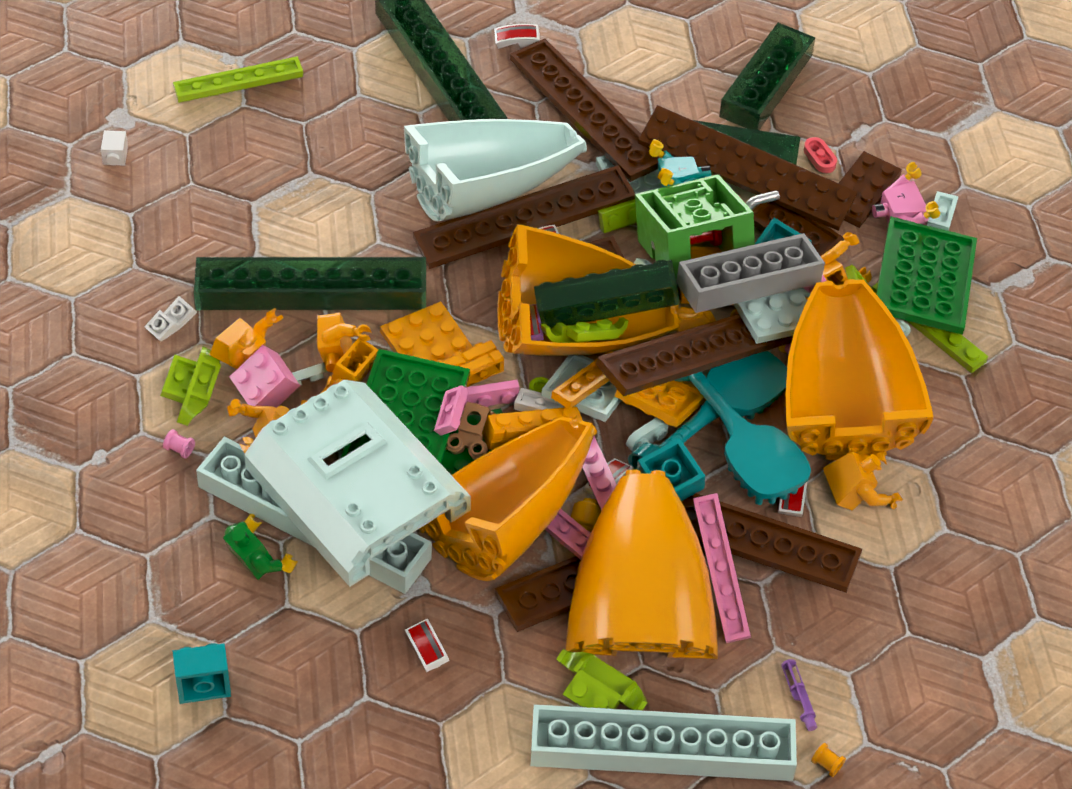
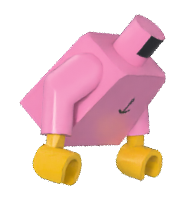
[872,162,940,225]

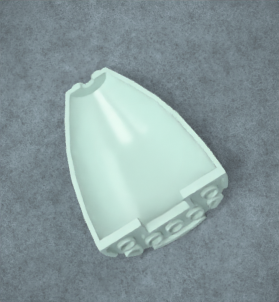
[404,119,587,221]

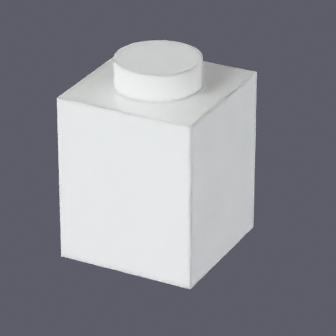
[101,130,128,166]

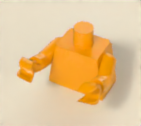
[821,232,872,285]
[209,308,283,369]
[317,313,372,372]
[331,337,379,382]
[227,398,289,453]
[823,452,903,511]

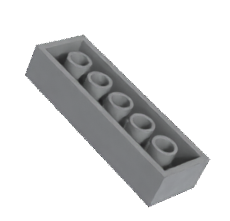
[676,233,825,313]

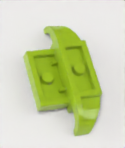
[541,317,629,343]
[160,346,221,426]
[556,649,648,711]

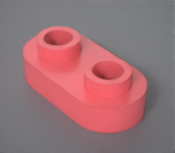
[804,137,837,173]

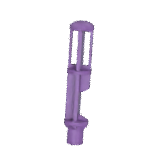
[781,659,817,731]

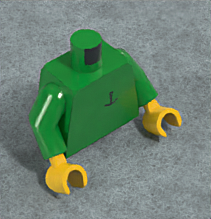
[223,514,298,580]

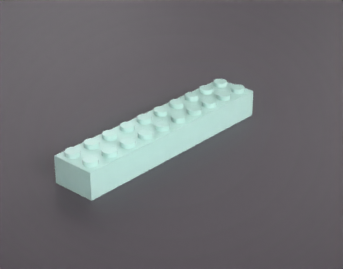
[196,436,432,594]
[530,705,797,781]

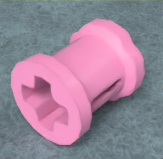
[163,429,195,459]

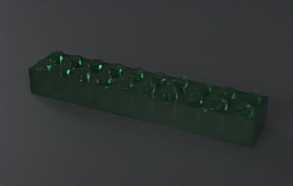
[375,0,508,121]
[194,257,426,310]

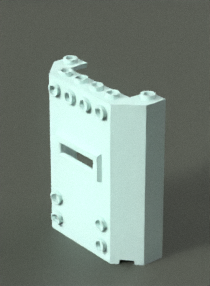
[244,380,471,587]

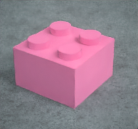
[229,345,300,408]

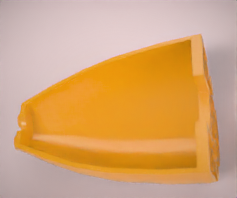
[497,224,681,356]
[786,279,933,461]
[419,417,597,581]
[566,470,718,659]

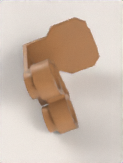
[447,402,495,460]

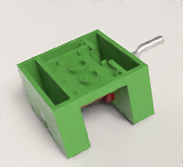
[635,175,780,281]

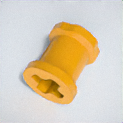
[811,743,846,777]

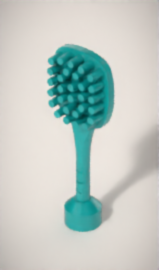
[628,351,787,470]
[675,372,811,505]

